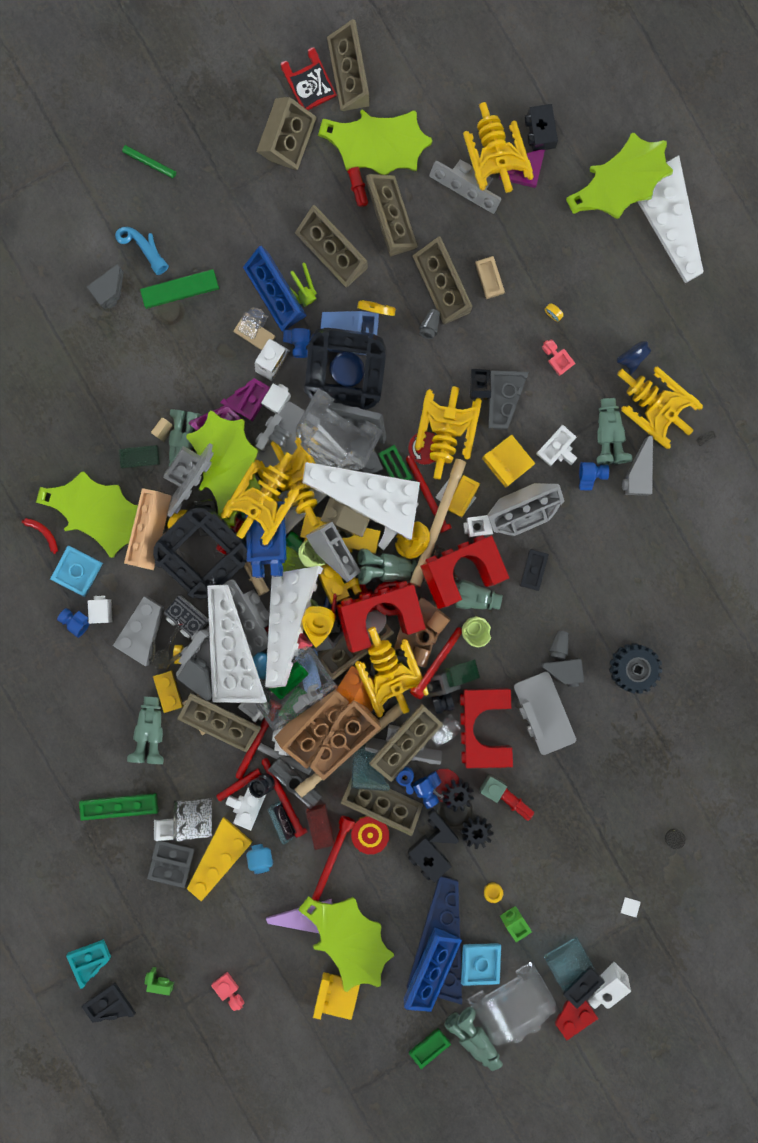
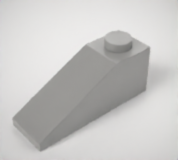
[622,436,653,496]
[306,522,361,582]

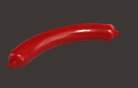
[22,518,58,554]

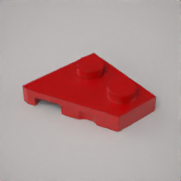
[555,1000,598,1041]

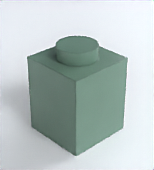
[479,773,507,803]

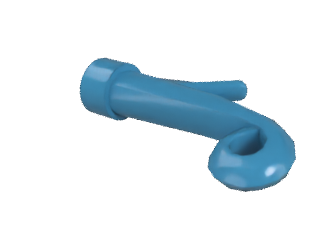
[115,227,169,275]

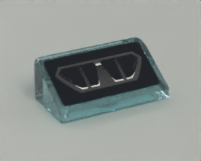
[268,801,296,845]

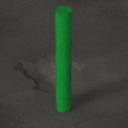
[122,145,176,178]

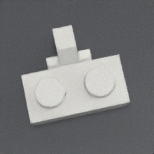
[536,425,577,467]
[226,787,266,831]

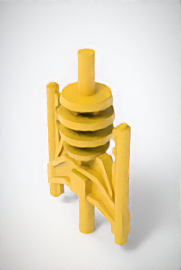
[463,102,534,193]
[617,366,703,449]
[415,386,482,479]
[255,434,320,527]
[221,452,300,545]
[355,627,429,718]

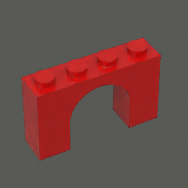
[420,535,509,609]
[336,581,426,653]
[460,688,513,768]

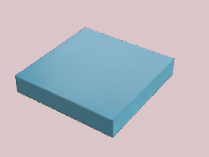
[50,545,103,597]
[461,943,501,986]

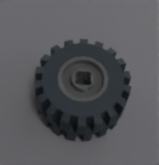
[609,643,662,694]

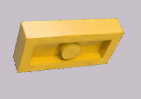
[153,671,183,713]

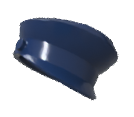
[617,341,651,375]
[329,352,365,386]

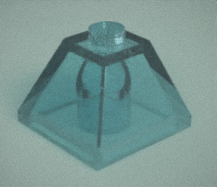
[544,937,596,991]

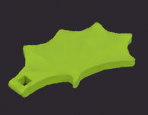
[318,110,433,175]
[566,133,673,219]
[186,411,262,526]
[36,472,138,558]
[298,896,394,992]

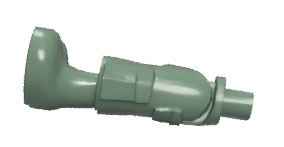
[596,398,632,465]
[169,409,204,466]
[357,549,418,585]
[434,580,503,610]
[127,696,164,764]
[444,1007,503,1071]

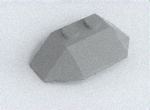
[487,483,564,536]

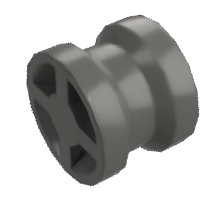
[268,425,292,448]

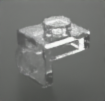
[238,307,269,339]
[431,715,461,747]

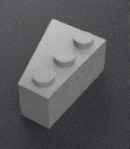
[113,596,164,666]

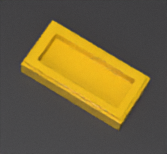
[448,475,480,518]

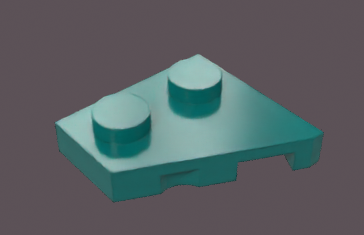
[66,939,111,989]

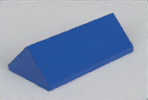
[243,246,307,331]
[404,927,462,1011]

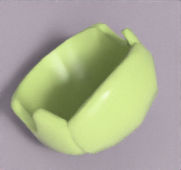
[298,540,326,568]
[462,616,491,648]

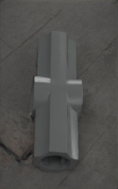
[268,757,322,809]

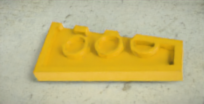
[187,817,253,901]

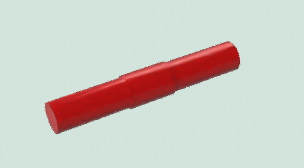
[216,768,262,801]

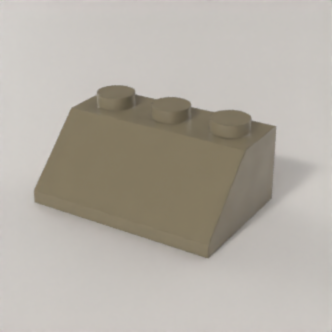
[256,97,317,170]
[321,467,370,537]

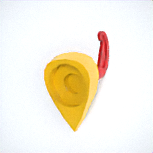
[302,593,337,648]

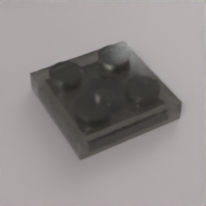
[173,797,212,841]

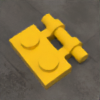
[318,564,362,604]

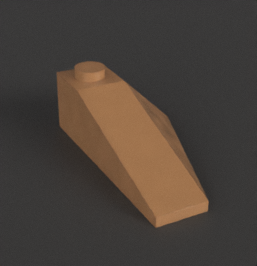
[274,690,349,769]
[310,700,381,780]

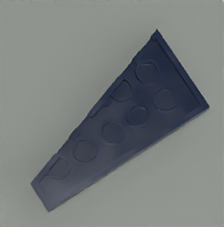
[407,875,462,1005]

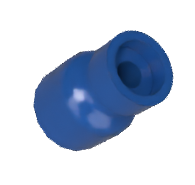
[283,328,311,358]
[579,462,609,490]
[57,608,90,638]
[395,765,414,795]
[412,771,442,809]

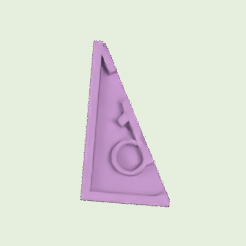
[266,899,333,933]

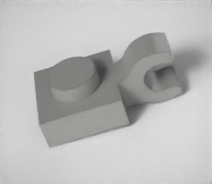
[292,684,323,713]

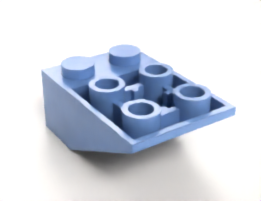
[321,311,379,355]

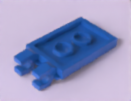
[246,501,286,578]

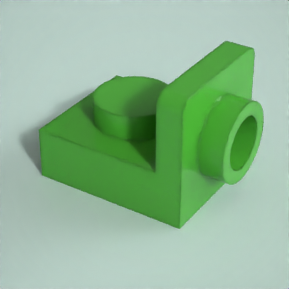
[500,906,532,942]
[145,967,174,995]

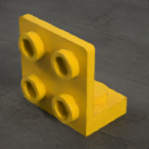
[482,435,535,488]
[313,972,360,1020]

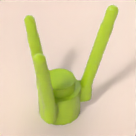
[290,263,317,307]

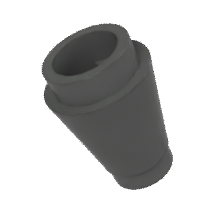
[419,309,440,339]
[549,631,569,660]

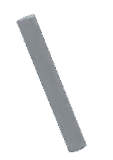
[257,743,312,775]

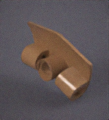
[394,598,450,667]

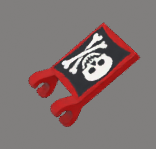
[281,47,337,110]

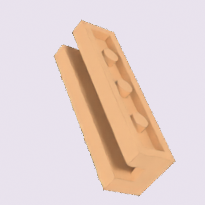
[124,488,172,570]

